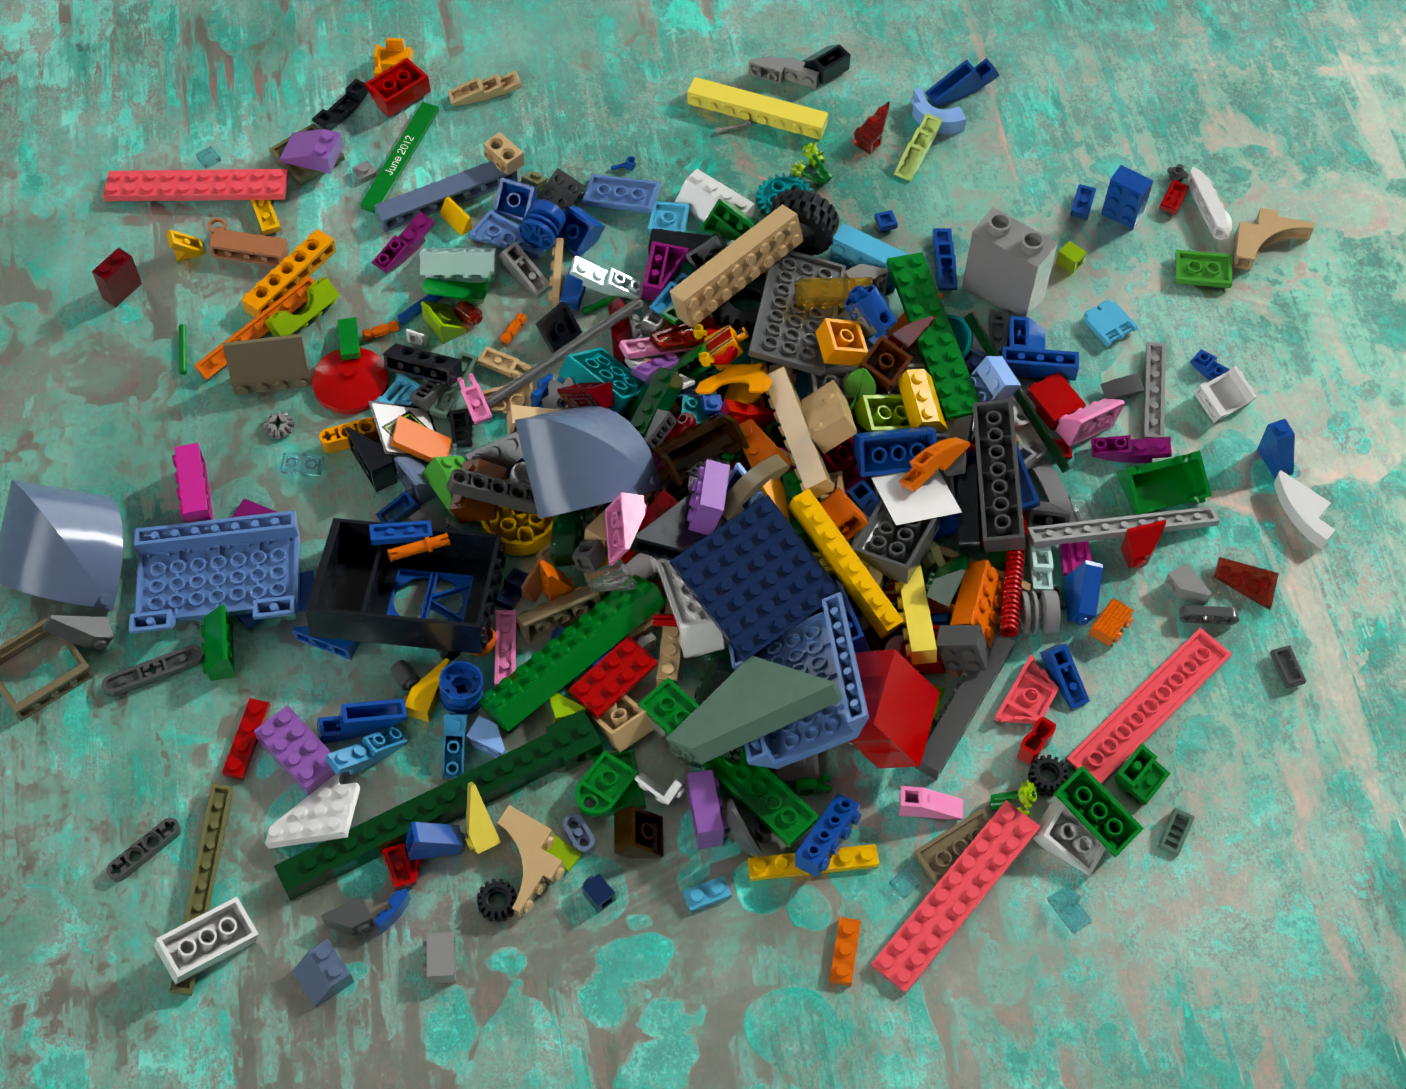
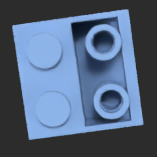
[970,356,1021,402]

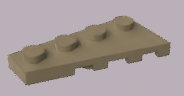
[912,808,991,886]

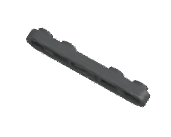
[102,645,204,697]

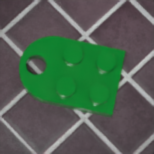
[575,750,639,817]

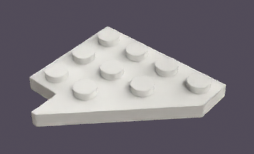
[265,774,360,849]

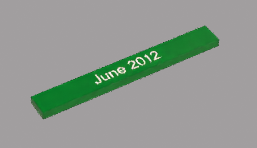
[360,102,439,213]

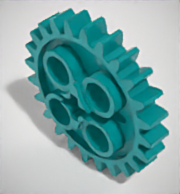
[756,173,813,217]

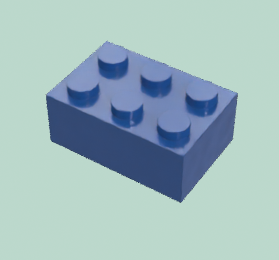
[1101,165,1154,230]

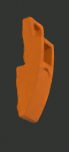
[899,437,971,492]

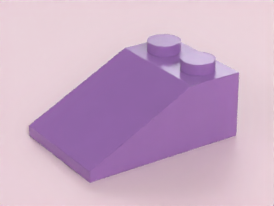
[279,129,343,174]

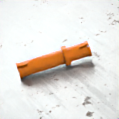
[387,533,450,562]

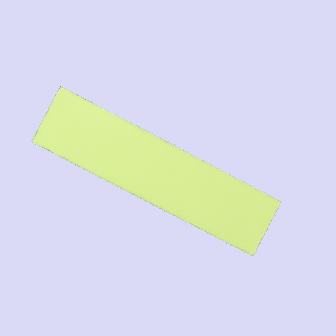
[894,113,943,181]

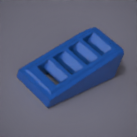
[375,490,421,523]

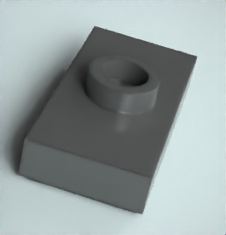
[1270,645,1307,689]

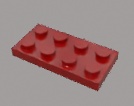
[569,636,658,719]

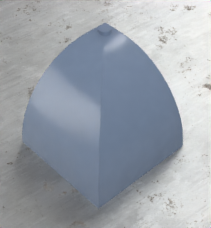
[515,405,661,519]
[0,480,123,610]

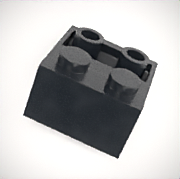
[803,44,851,85]

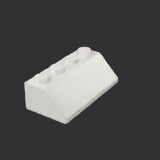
[675,169,755,223]

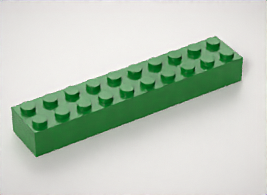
[478,574,666,732]

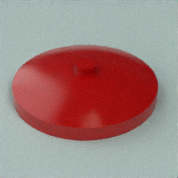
[312,347,389,414]

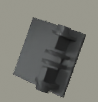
[537,168,585,212]

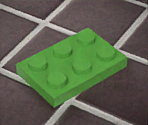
[1175,250,1232,288]

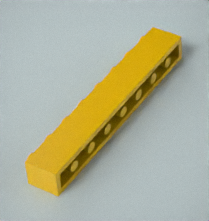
[788,489,904,639]

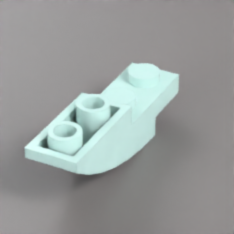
[569,256,643,300]
[1025,526,1054,593]

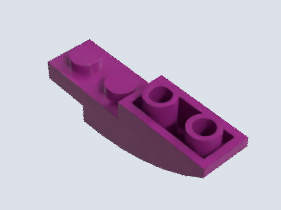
[371,211,436,273]
[1091,435,1172,463]

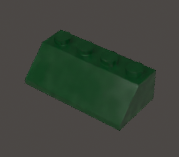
[625,367,683,442]

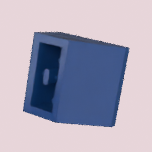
[1007,316,1045,350]

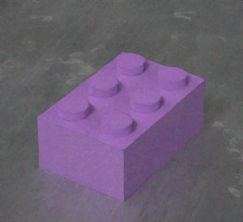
[687,459,730,535]
[687,770,727,850]

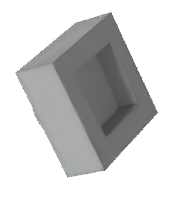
[352,160,377,184]

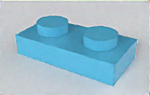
[683,876,732,913]

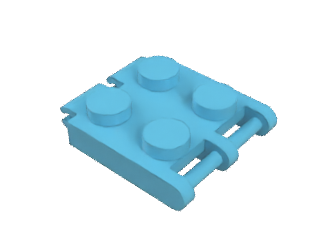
[1084,300,1138,347]

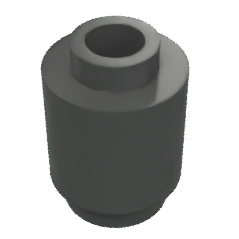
[391,660,420,690]

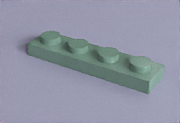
[429,351,478,420]

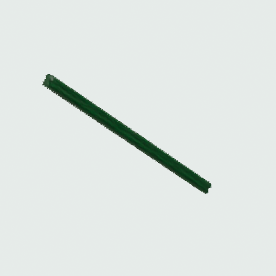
[964,312,1073,473]

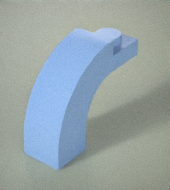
[911,88,966,134]

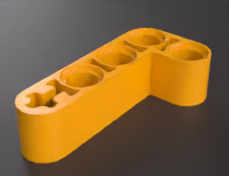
[319,416,382,454]

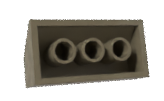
[515,585,600,645]

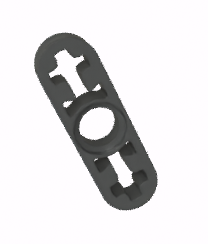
[1179,605,1239,625]

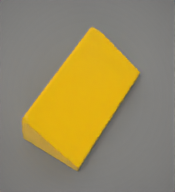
[440,197,472,236]

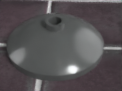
[726,799,764,858]

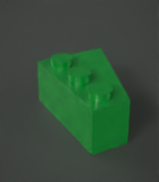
[700,199,757,240]

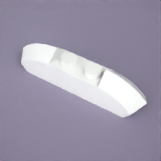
[1187,167,1232,241]

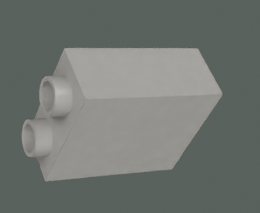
[962,207,1058,317]

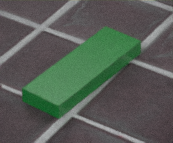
[337,317,361,360]

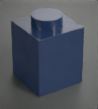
[582,874,616,913]

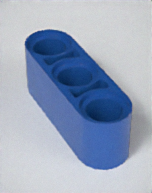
[559,263,586,311]

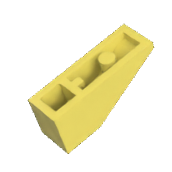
[465,782,501,854]

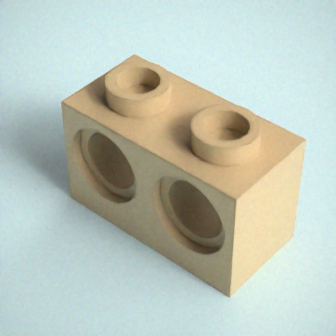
[483,132,525,176]

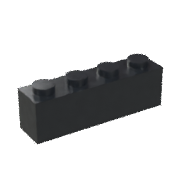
[648,228,725,262]

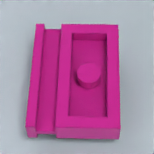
[1058,541,1092,576]

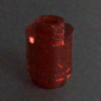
[454,301,483,326]

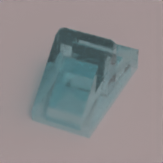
[1047,887,1092,934]

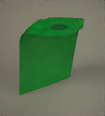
[422,271,491,305]

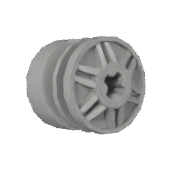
[1019,590,1061,634]

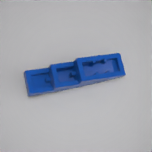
[932,228,957,290]

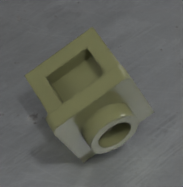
[521,171,548,193]

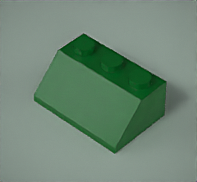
[201,604,235,681]

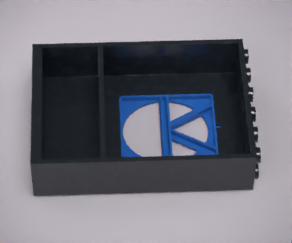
[305,518,506,654]

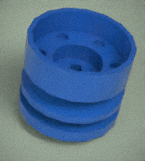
[518,200,566,249]
[439,661,483,715]

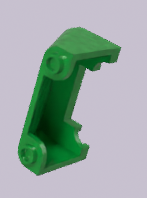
[1116,450,1212,515]

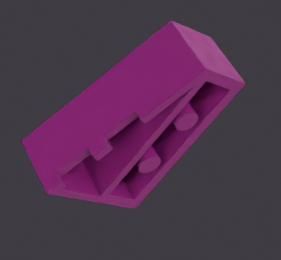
[641,241,689,301]

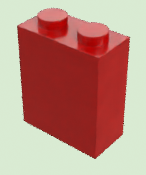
[1026,372,1086,431]

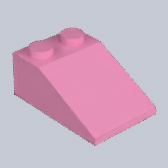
[605,492,647,566]

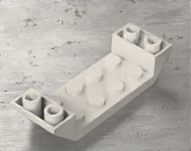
[649,555,725,658]

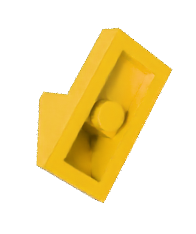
[166,230,205,261]

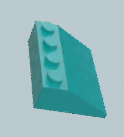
[559,347,645,416]

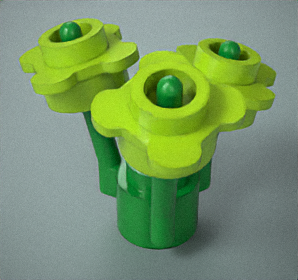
[790,142,833,186]
[990,779,1037,819]

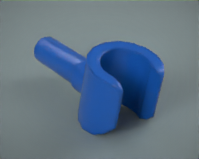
[611,156,636,171]

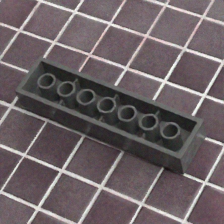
[972,399,1026,553]

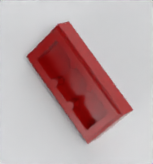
[1159,180,1190,215]

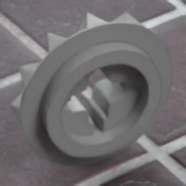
[629,314,643,339]
[263,411,295,439]

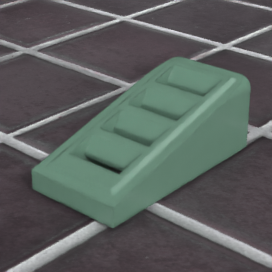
[1158,808,1195,856]

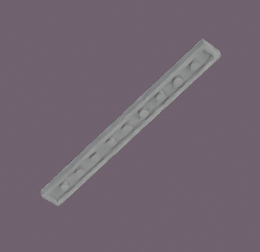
[1026,506,1220,547]

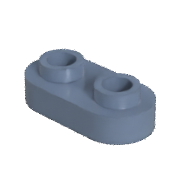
[563,813,595,854]

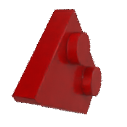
[382,843,420,891]

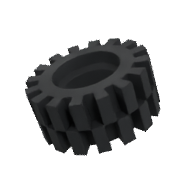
[1028,755,1068,796]
[477,879,517,922]

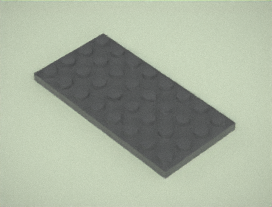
[748,251,846,376]

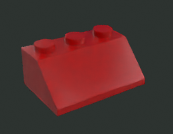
[365,58,431,117]

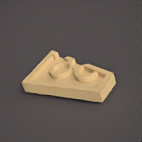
[482,380,534,414]

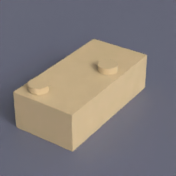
[801,380,857,454]

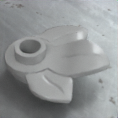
[541,377,575,410]

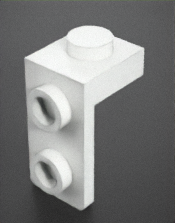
[635,773,687,805]

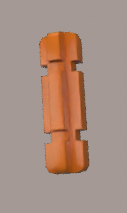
[500,312,527,344]
[362,320,399,341]

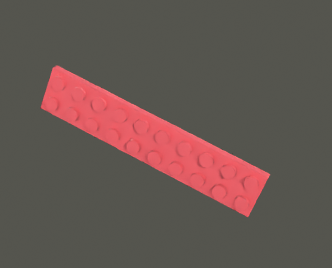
[103,169,289,202]
[1066,628,1232,784]
[871,800,1041,994]

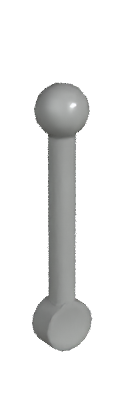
[716,120,751,134]

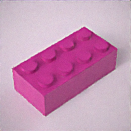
[172,443,214,523]

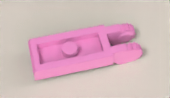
[457,373,493,425]

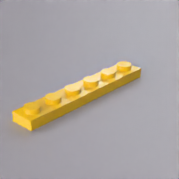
[747,844,879,881]

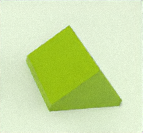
[421,301,468,344]

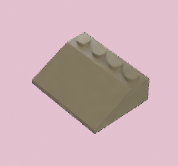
[223,334,312,395]

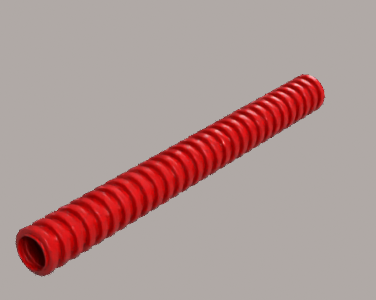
[999,510,1028,638]

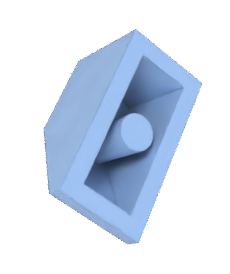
[466,716,505,758]

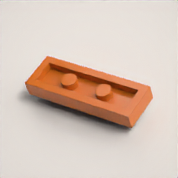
[829,917,861,986]

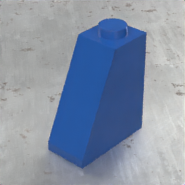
[1257,419,1295,479]
[1063,560,1103,625]
[405,822,466,861]

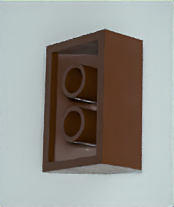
[449,459,508,523]

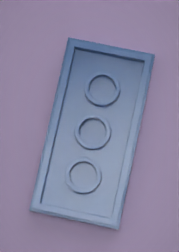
[582,174,661,213]

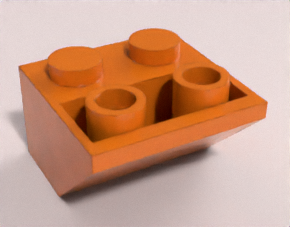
[820,487,868,541]

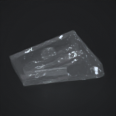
[584,559,637,592]

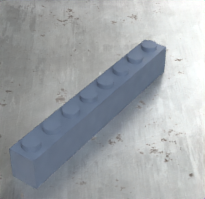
[374,161,518,232]

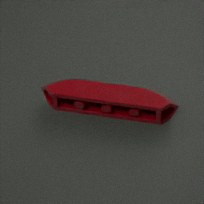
[608,296,631,370]

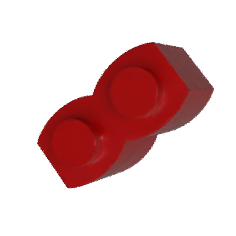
[1017,716,1056,766]

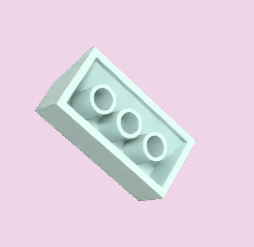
[419,248,497,278]

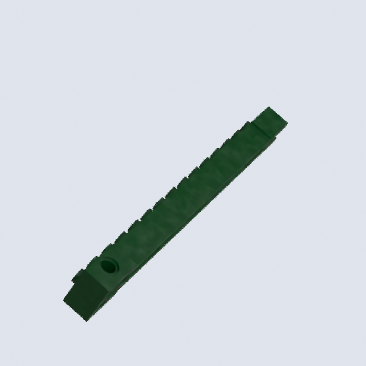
[274,709,603,901]

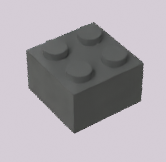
[936,625,989,671]

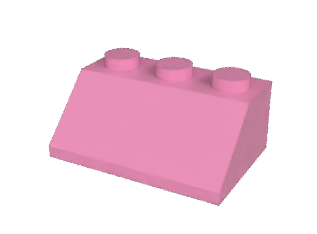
[1056,398,1125,447]

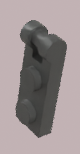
[988,309,1009,355]

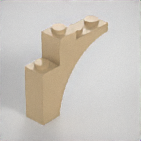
[1232,208,1315,270]
[497,805,565,918]

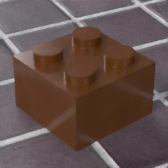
[857,335,913,394]

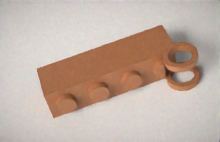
[207,218,290,267]

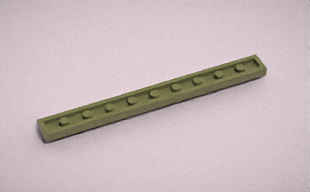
[169,783,233,996]

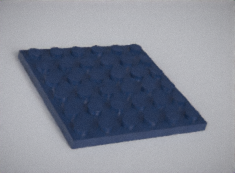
[670,495,842,662]

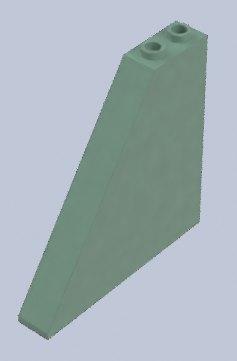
[666,656,843,764]

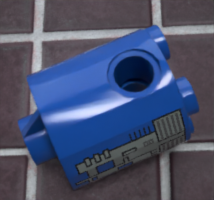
[843,285,897,340]

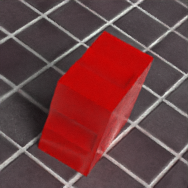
[848,649,940,769]

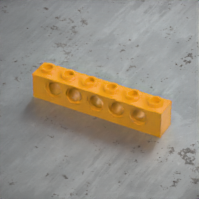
[241,229,337,317]

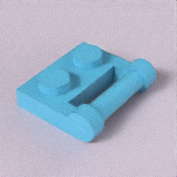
[375,374,422,406]

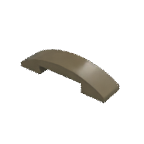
[722,454,790,521]

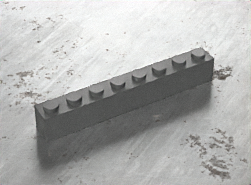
[915,631,1015,780]

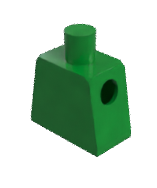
[673,342,713,378]

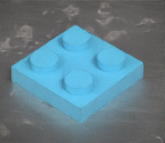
[648,201,690,234]

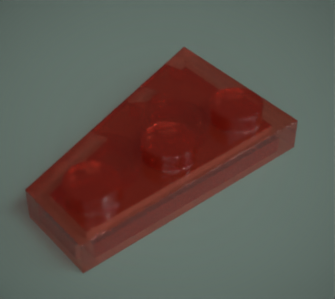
[1214,557,1279,610]

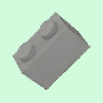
[423,932,456,984]

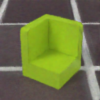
[1056,241,1087,274]

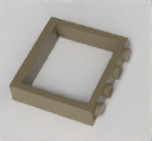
[0,614,94,721]

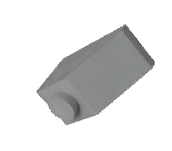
[1164,563,1212,605]

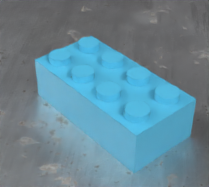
[830,223,908,292]

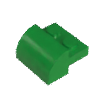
[1114,743,1171,805]

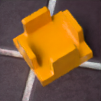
[373,38,414,77]

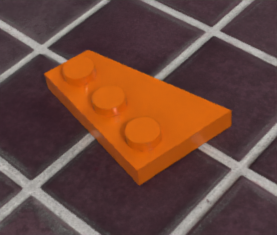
[739,419,793,469]

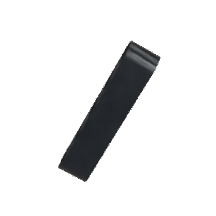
[957,462,981,551]

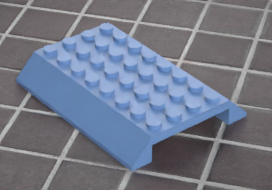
[129,510,300,634]
[728,592,869,769]

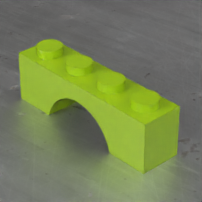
[264,277,340,337]

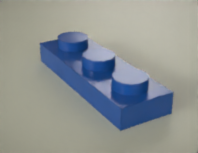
[369,520,433,545]

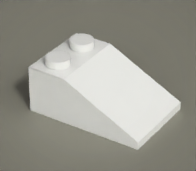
[1033,801,1106,875]

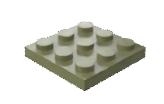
[269,123,345,186]

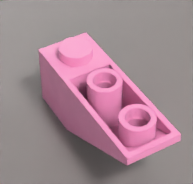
[898,786,963,820]

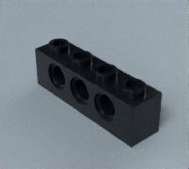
[383,343,462,386]

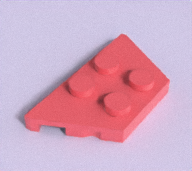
[994,655,1059,724]

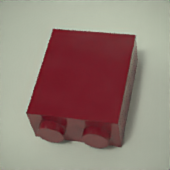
[92,247,142,307]

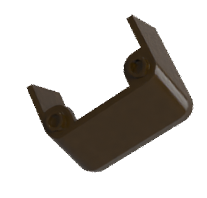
[653,412,750,486]

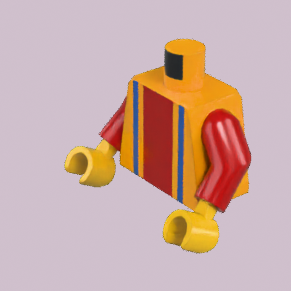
[693,324,749,371]

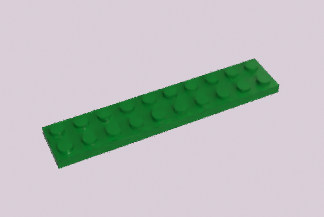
[886,252,980,421]
[638,677,820,848]

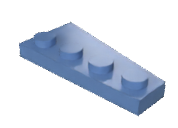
[468,210,547,259]

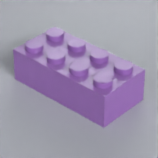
[254,705,335,796]

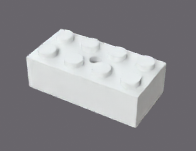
[154,897,259,985]

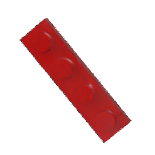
[222,698,271,781]

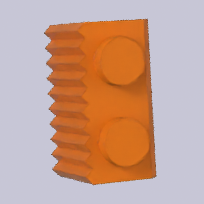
[1089,598,1134,647]

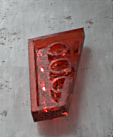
[649,315,721,352]

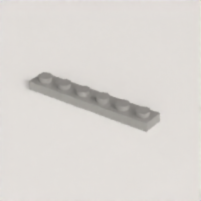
[1143,342,1166,438]

